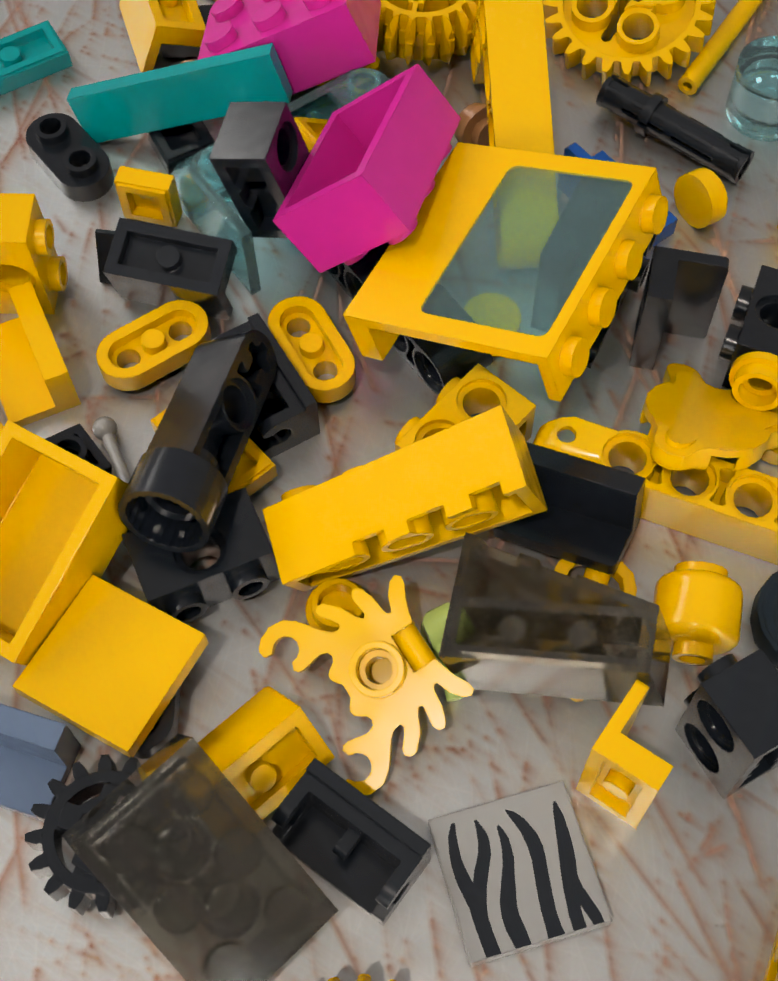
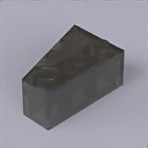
[439,532,672,707]

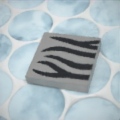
[428,781,613,967]

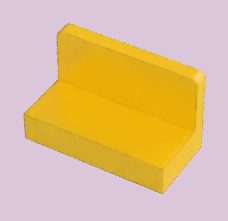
[119,0,206,72]
[0,281,81,427]
[576,679,674,829]
[163,686,335,851]

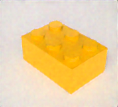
[0,420,128,666]

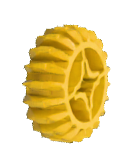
[377,0,480,67]

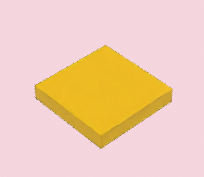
[12,574,209,758]

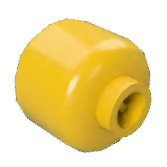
[650,561,743,666]

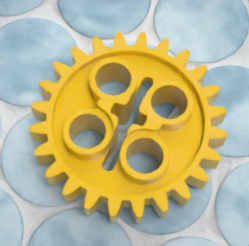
[543,0,716,87]

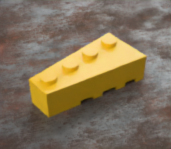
[262,405,548,592]

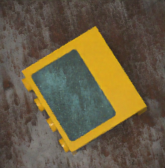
[343,142,668,402]

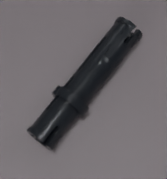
[596,73,755,184]

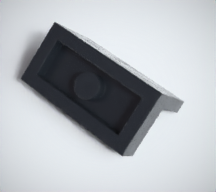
[103,217,237,320]
[629,246,729,370]
[494,442,646,574]

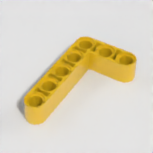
[470,0,560,274]

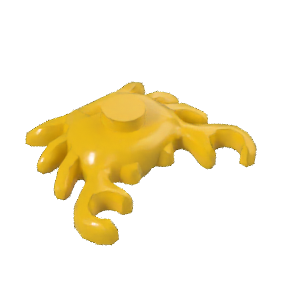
[259,575,474,795]

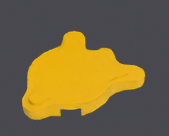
[639,363,778,471]

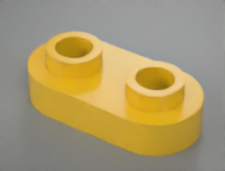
[268,296,356,403]
[96,300,211,391]

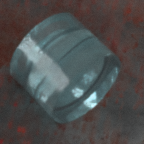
[725,36,778,142]

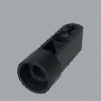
[118,330,277,552]

